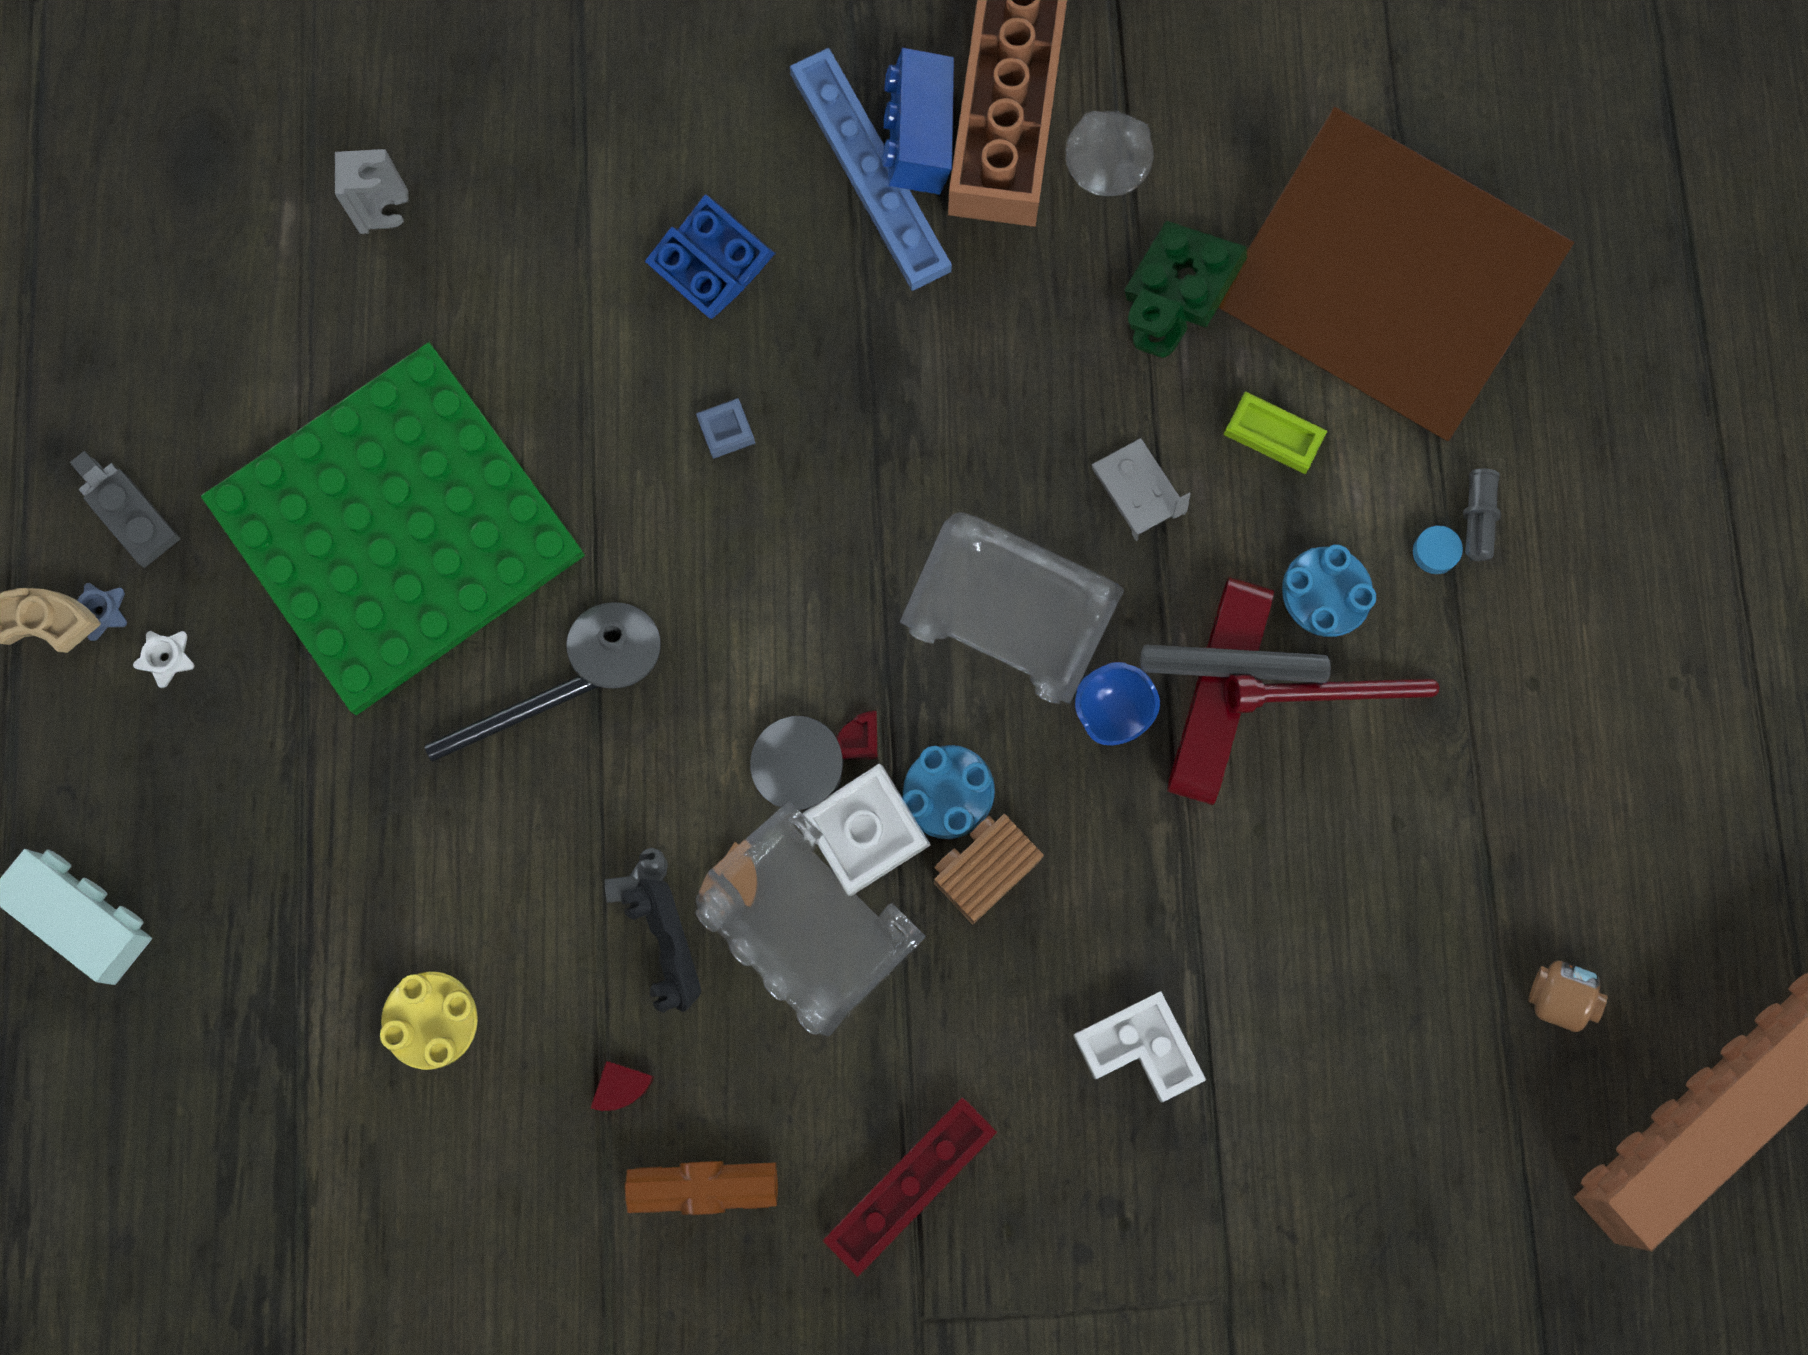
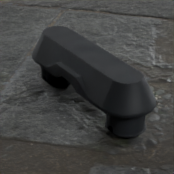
[621,878,701,1013]

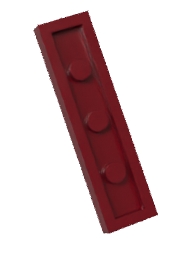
[822,1097,997,1277]

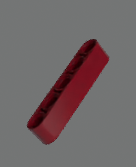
[1167,577,1274,805]

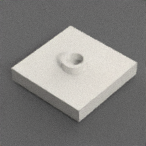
[800,764,931,896]

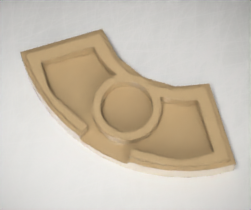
[0,588,101,653]

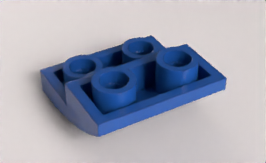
[645,194,775,319]

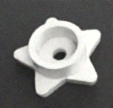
[133,631,195,688]

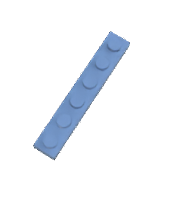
[790,48,952,291]

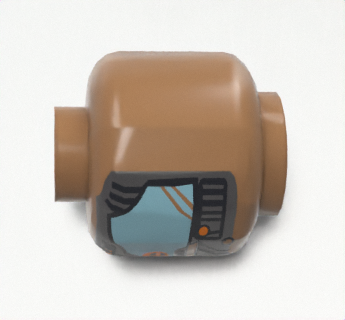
[1528,960,1608,1032]

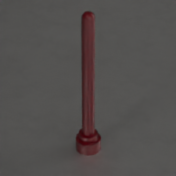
[1225,675,1440,713]

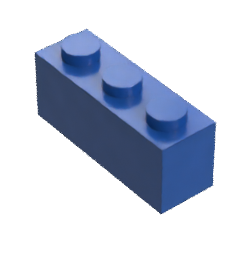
[882,48,954,195]

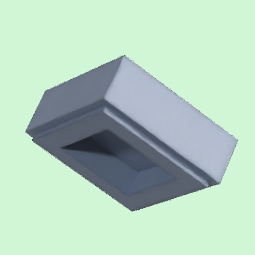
[696,398,755,459]

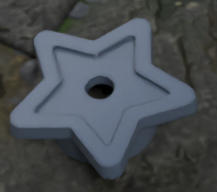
[77,583,127,641]

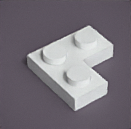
[1073,991,1206,1102]

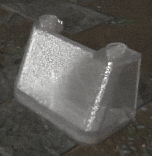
[900,512,1124,704]

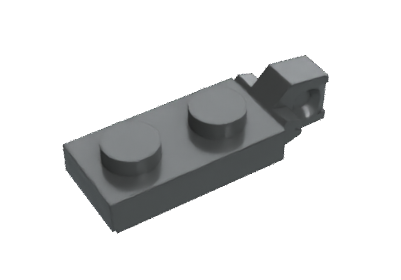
[70,451,181,568]

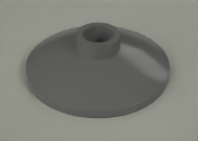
[567,602,661,689]

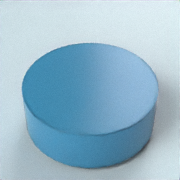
[1413,526,1463,574]

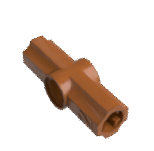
[625,1161,778,1215]

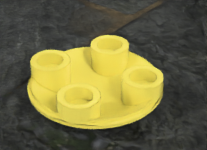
[380,972,478,1070]

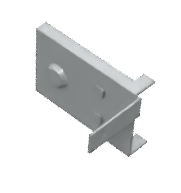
[1092,438,1190,541]

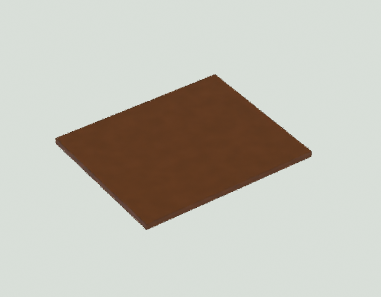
[1218,106,1575,442]

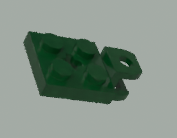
[1124,221,1248,358]

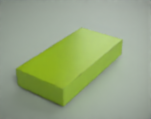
[1224,391,1327,474]

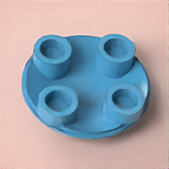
[1282,545,1376,637]
[903,745,995,839]

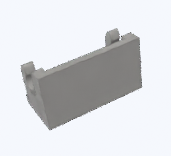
[335,149,408,234]

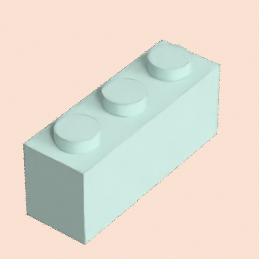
[0,849,153,985]

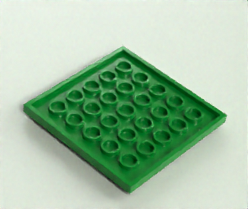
[201,342,585,716]

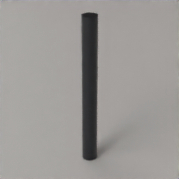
[424,676,599,762]

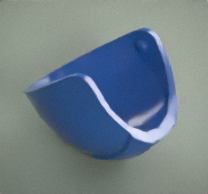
[1075,662,1160,745]

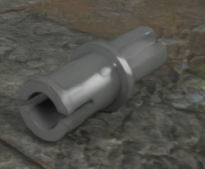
[1463,468,1501,561]

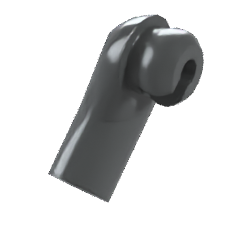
[605,848,668,903]

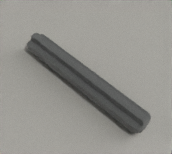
[1140,645,1331,683]

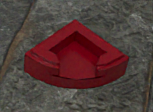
[836,711,878,760]
[590,1061,655,1111]

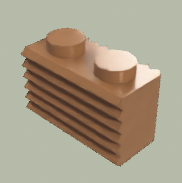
[934,814,1044,925]

